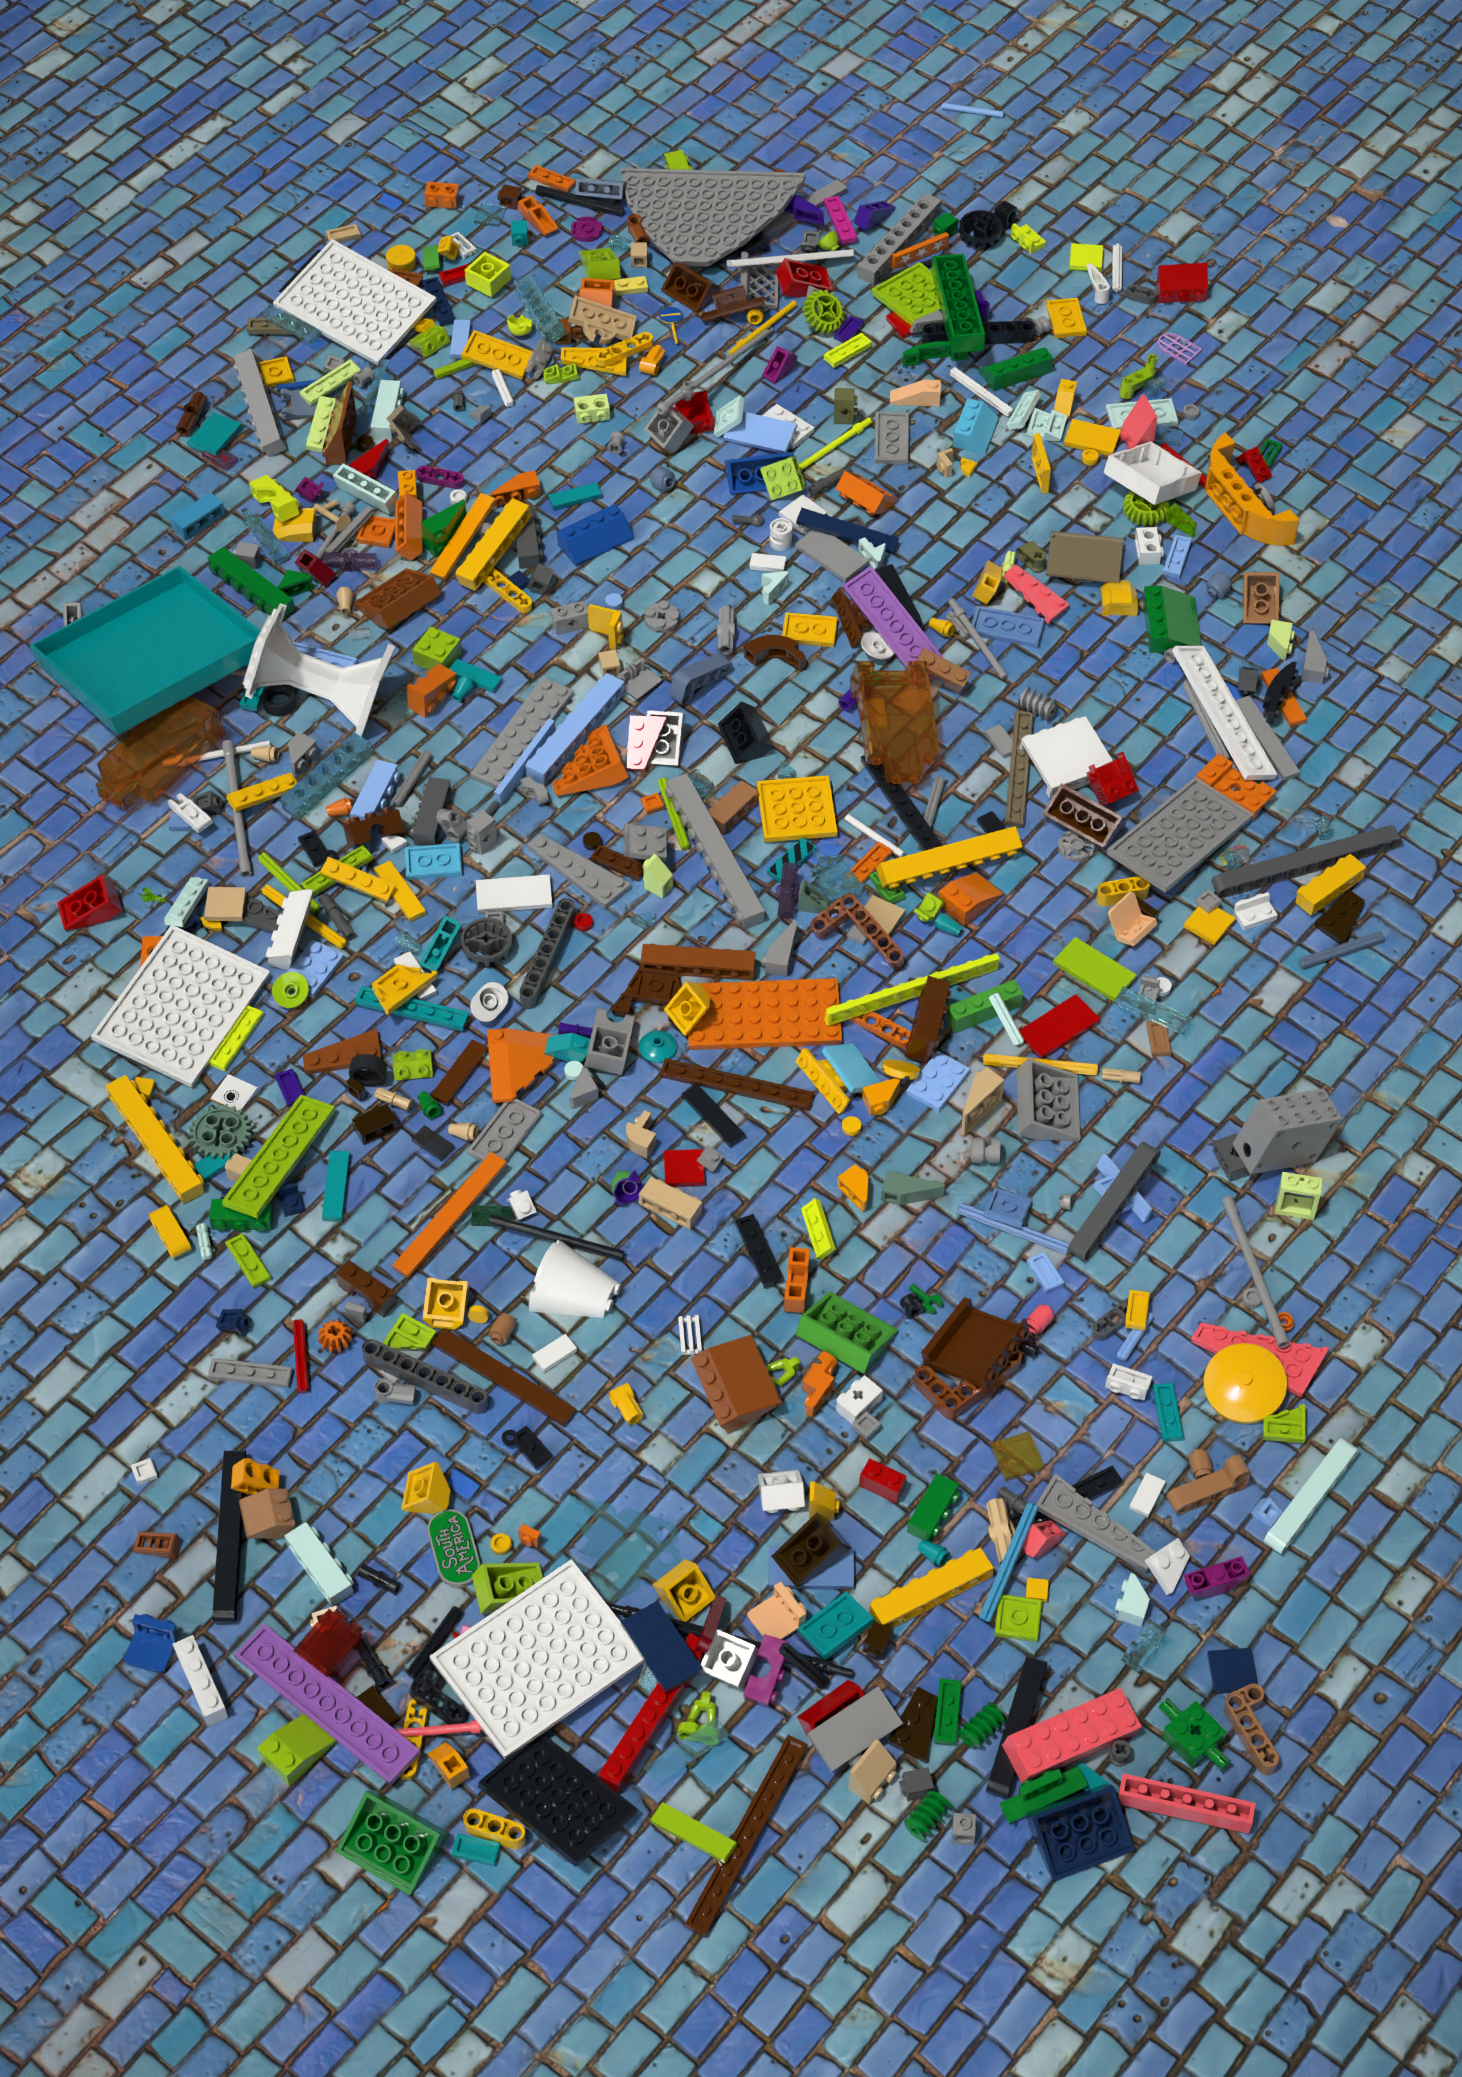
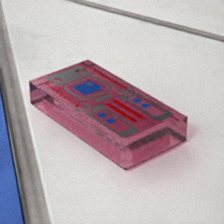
[201,448,238,471]

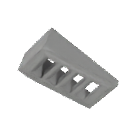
[910,310,944,333]

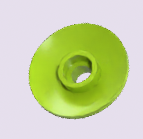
[272,972,309,1008]

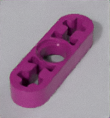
[416,466,464,489]

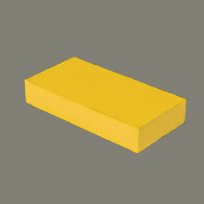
[1125,1290,1150,1330]

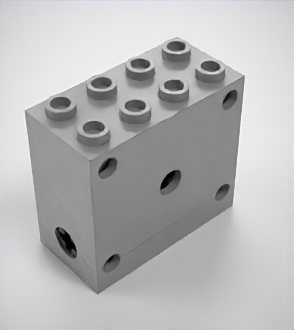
[1232,1088,1342,1175]

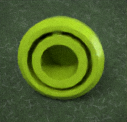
[818,231,839,251]

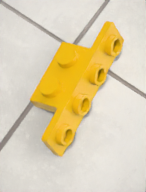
[796,1048,850,1114]

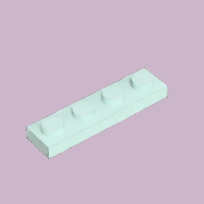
[164,877,209,927]

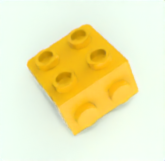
[587,604,624,650]

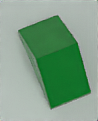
[278,569,313,597]

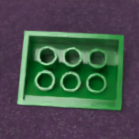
[1142,586,1201,653]
[335,1790,449,1896]

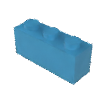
[170,492,225,541]

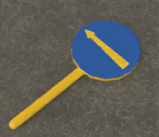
[659,307,683,344]

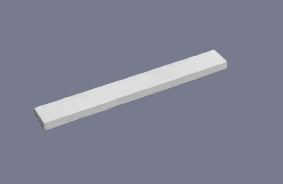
[727,250,854,267]

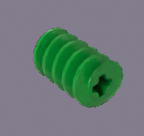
[958,1701,1006,1749]
[904,1791,952,1841]

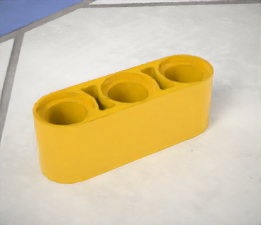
[1096,876,1150,907]
[148,1205,191,1258]
[463,1808,526,1850]

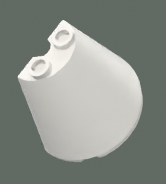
[529,1240,621,1318]

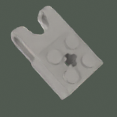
[584,1008,635,1075]

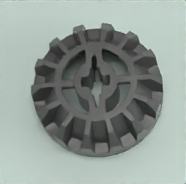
[461,918,512,966]

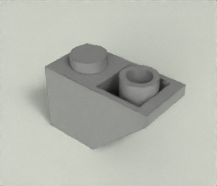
[288,732,318,775]

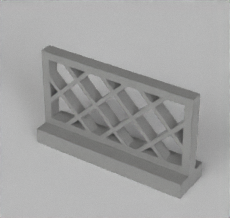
[738,252,779,310]

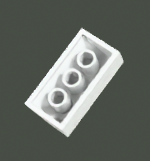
[266,889,313,971]

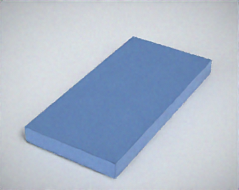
[971,606,1045,648]
[768,1547,854,1589]

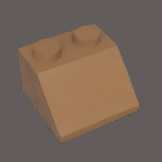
[239,1489,295,1538]

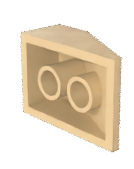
[961,1067,1004,1137]

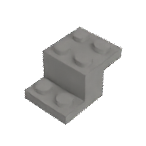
[623,823,667,862]

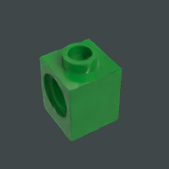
[933,212,958,237]

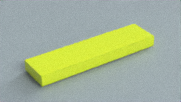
[208,1005,264,1072]

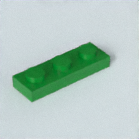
[933,1678,962,1745]

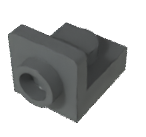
[193,790,222,814]

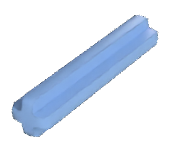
[1117,1311,1153,1361]

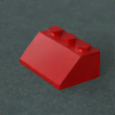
[1155,263,1208,303]
[797,1680,865,1734]

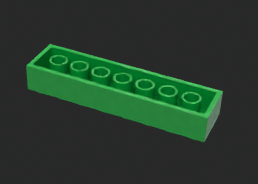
[931,254,985,353]

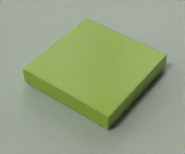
[994,1594,1042,1642]

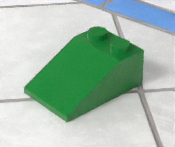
[421,499,467,558]

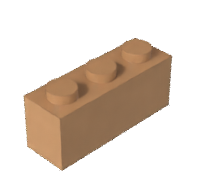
[708,780,758,835]

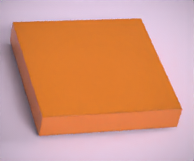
[356,515,395,548]

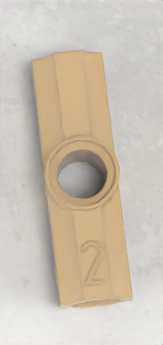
[986,1498,1018,1564]

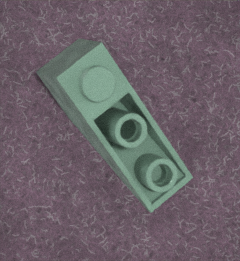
[881,1171,945,1205]

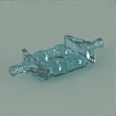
[811,849,866,906]

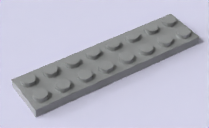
[470,677,574,789]

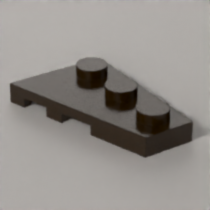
[1314,890,1365,945]
[887,1687,937,1764]

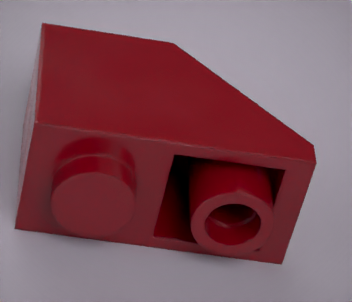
[294,549,337,588]

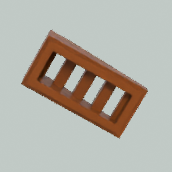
[133,1532,182,1559]

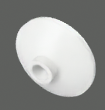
[861,632,894,660]

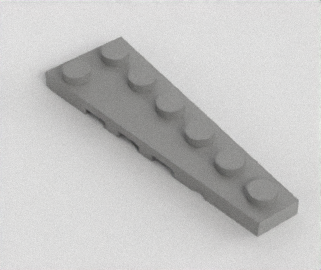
[527,834,631,909]
[1036,1474,1155,1573]

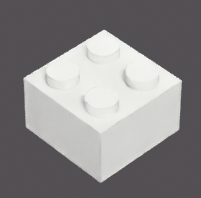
[701,1629,759,1690]

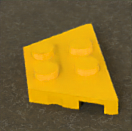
[372,964,438,1015]

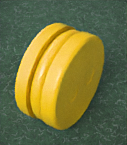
[386,245,416,272]

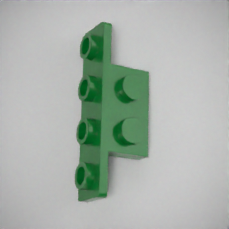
[1000,1767,1088,1824]

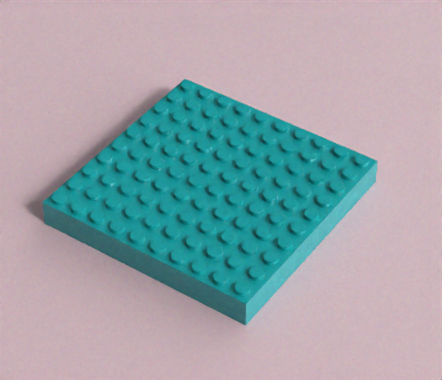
[29,565,261,735]

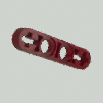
[696,1594,726,1653]

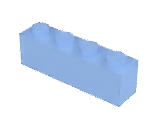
[350,759,400,827]

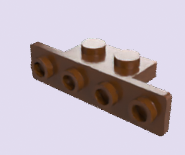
[701,285,765,322]
[831,587,872,648]

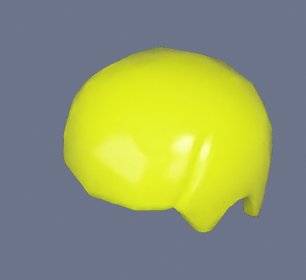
[507,315,533,336]

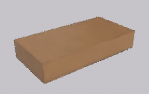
[1146,1020,1171,1057]

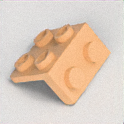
[1108,892,1157,946]
[747,1581,807,1640]

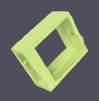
[1274,1172,1323,1220]

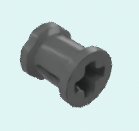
[1109,1740,1131,1767]

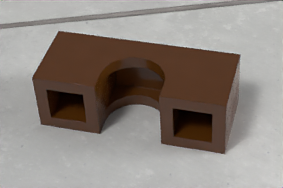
[342,806,404,845]
[336,1260,397,1318]

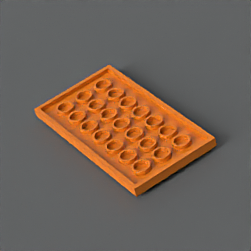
[688,978,842,1050]

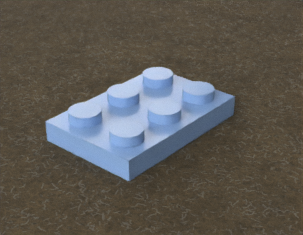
[287,939,345,998]
[906,1051,970,1112]

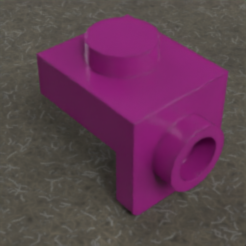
[295,477,324,503]

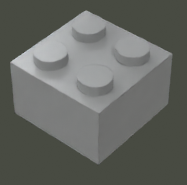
[644,406,694,453]

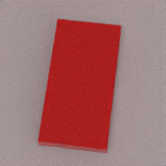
[1019,994,1101,1059]

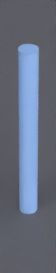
[942,103,1004,118]

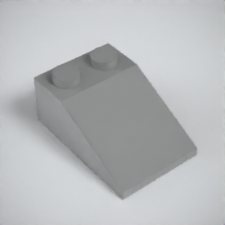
[647,711,686,766]

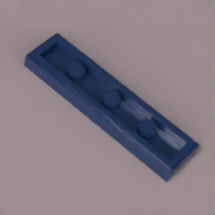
[422,277,455,327]

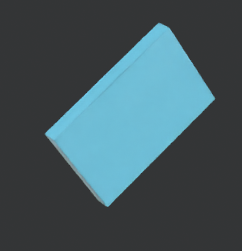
[405,843,462,880]
[822,1043,881,1093]

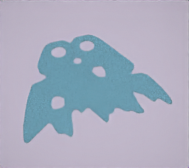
[576,1500,681,1603]

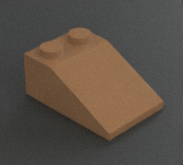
[1242,572,1279,624]

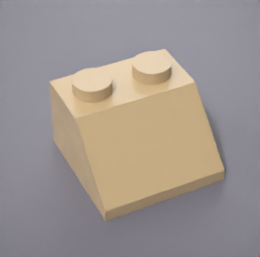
[848,1739,897,1805]

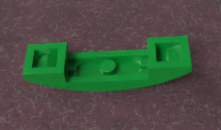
[902,341,968,367]

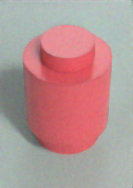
[1026,1305,1054,1335]

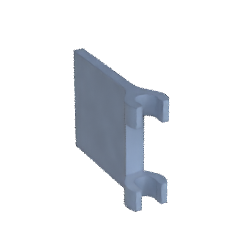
[281,388,326,421]

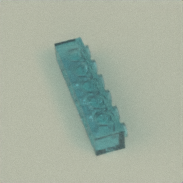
[513,271,567,344]
[281,733,372,820]

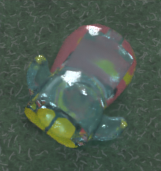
[1220,844,1250,871]

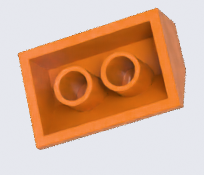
[835,471,898,515]

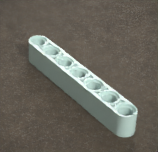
[1263,1438,1359,1554]

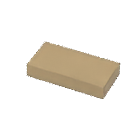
[326,224,361,243]

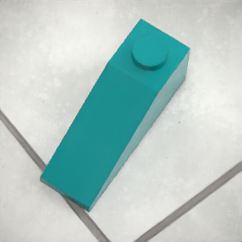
[419,915,463,972]

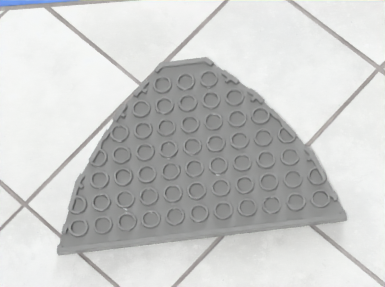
[620,168,806,267]

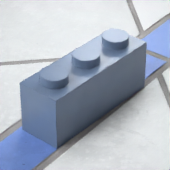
[575,177,626,199]

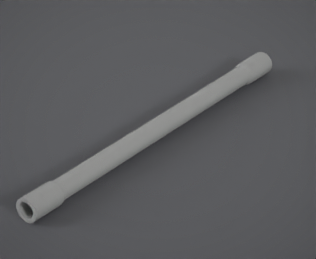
[222,740,252,877]
[1222,1196,1290,1348]

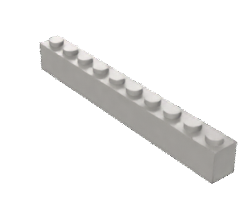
[665,773,765,929]

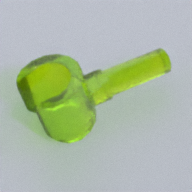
[140,887,167,903]

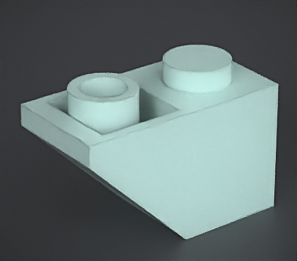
[1115,1573,1150,1627]

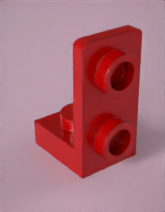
[1235,446,1272,483]

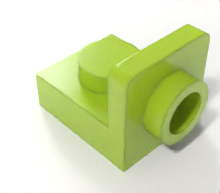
[913,892,945,922]

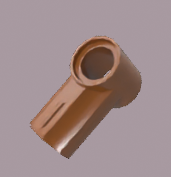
[627,214,649,243]

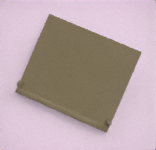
[1046,531,1124,583]

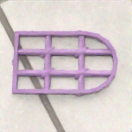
[1158,333,1202,365]

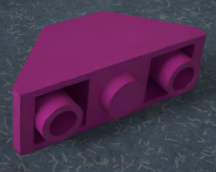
[1183,1556,1251,1598]

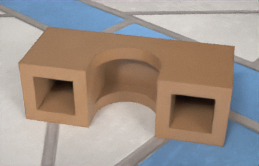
[912,648,971,693]

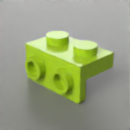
[392,1049,433,1081]

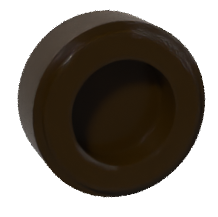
[357,435,374,451]
[583,832,601,850]

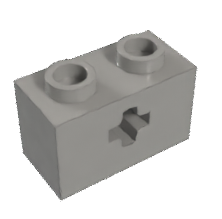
[551,601,589,635]
[466,810,497,855]

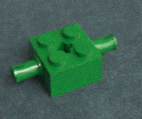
[1158,1698,1231,1771]

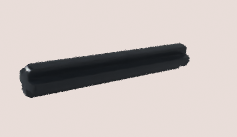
[406,1606,462,1679]

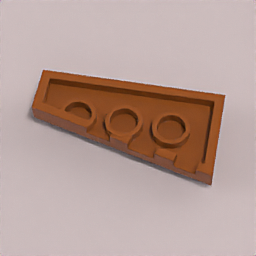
[303,1029,381,1075]

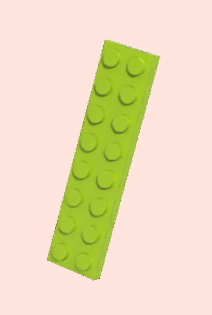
[222,1095,335,1219]

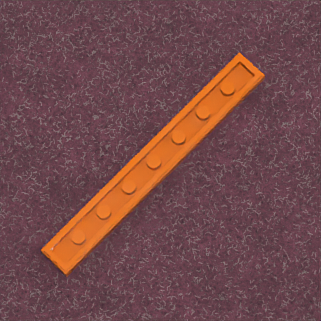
[392,1152,507,1279]

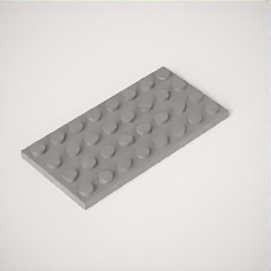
[1107,777,1254,893]

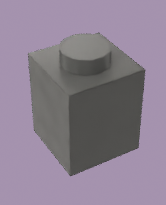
[527,563,554,595]
[899,1767,934,1802]

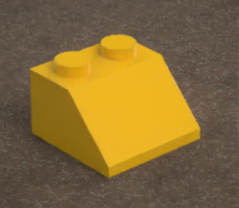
[653,1559,715,1622]

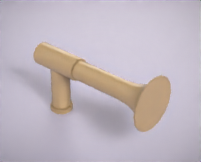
[313,499,351,532]

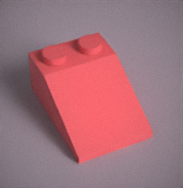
[1120,394,1158,450]

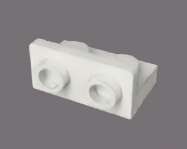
[1233,892,1278,931]

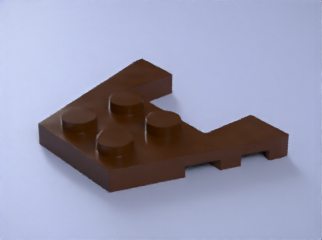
[612,967,680,1023]

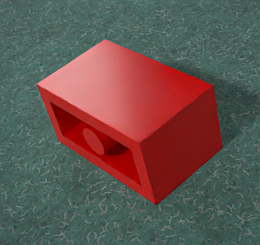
[859,1458,907,1504]

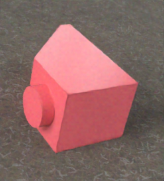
[1023,1520,1066,1558]

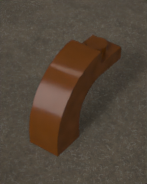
[744,635,806,672]

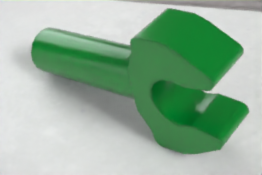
[909,1283,943,1315]

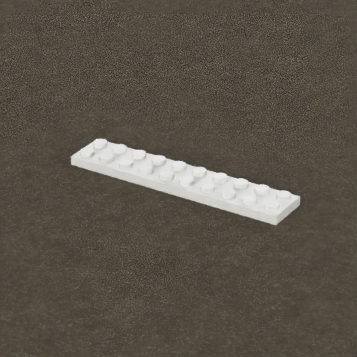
[1172,646,1278,780]

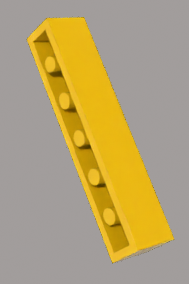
[455,498,532,591]
[869,1547,994,1629]

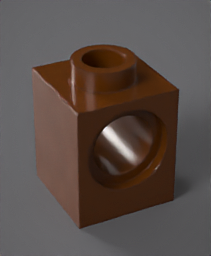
[497,184,522,210]

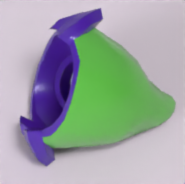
[611,1170,644,1205]

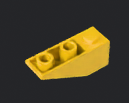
[972,560,1003,604]

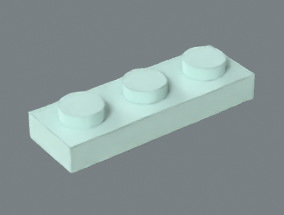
[1007,390,1041,430]

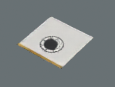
[210,1074,258,1112]

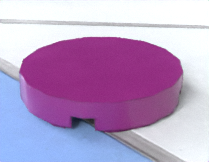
[571,216,603,242]

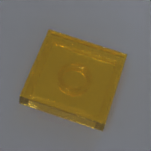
[990,1431,1045,1482]

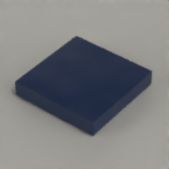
[1207,1648,1257,1694]

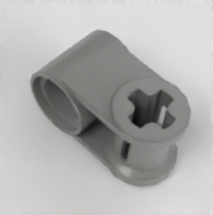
[436,809,467,843]

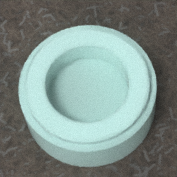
[564,1061,583,1080]

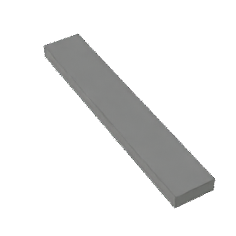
[1235,695,1300,781]

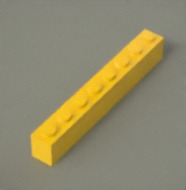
[876,826,1023,889]
[105,1075,205,1204]

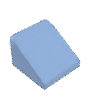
[1251,1497,1283,1527]

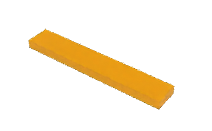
[429,493,496,581]

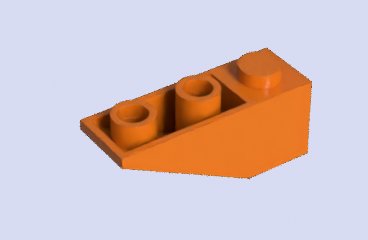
[490,470,541,507]

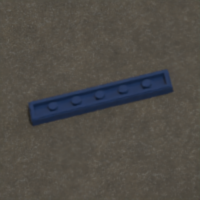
[796,507,899,555]

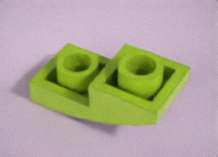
[543,363,580,384]

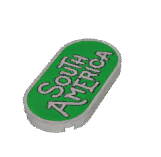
[427,1509,480,1588]

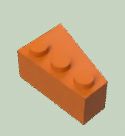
[407,663,457,718]

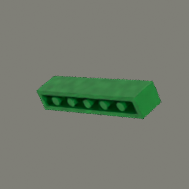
[208,546,295,619]

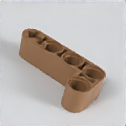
[1166,1454,1251,1515]
[1223,1684,1279,1776]

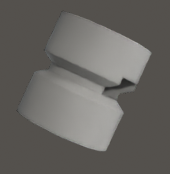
[971,1137,1000,1163]

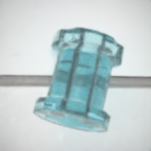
[1313,816,1335,840]

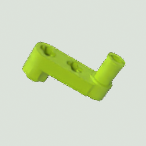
[1119,354,1158,399]

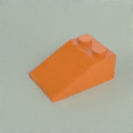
[938,872,1003,926]

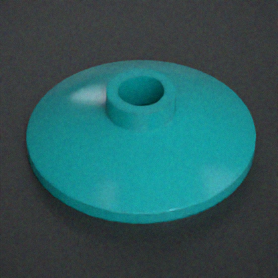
[639,1030,677,1063]

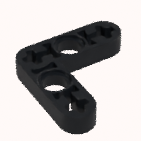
[409,1660,466,1725]

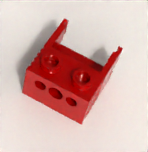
[1086,752,1139,806]

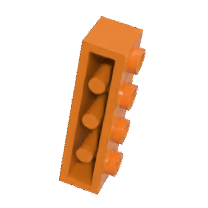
[395,493,423,561]

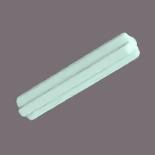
[989,993,1024,1046]

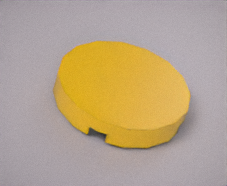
[881,1059,920,1080]

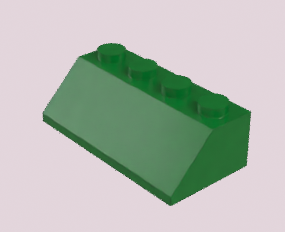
[978,347,1053,392]

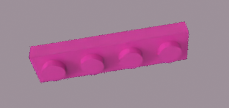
[823,196,857,245]

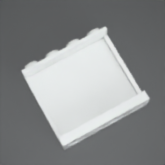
[1019,716,1113,798]

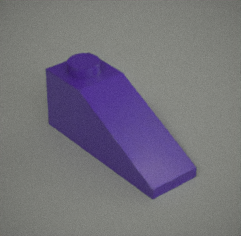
[854,201,896,231]

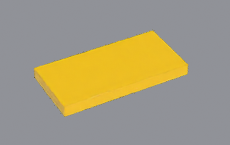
[461,330,533,380]

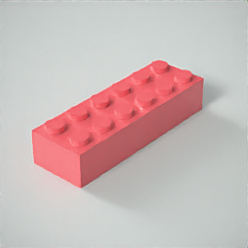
[1002,1688,1142,1783]

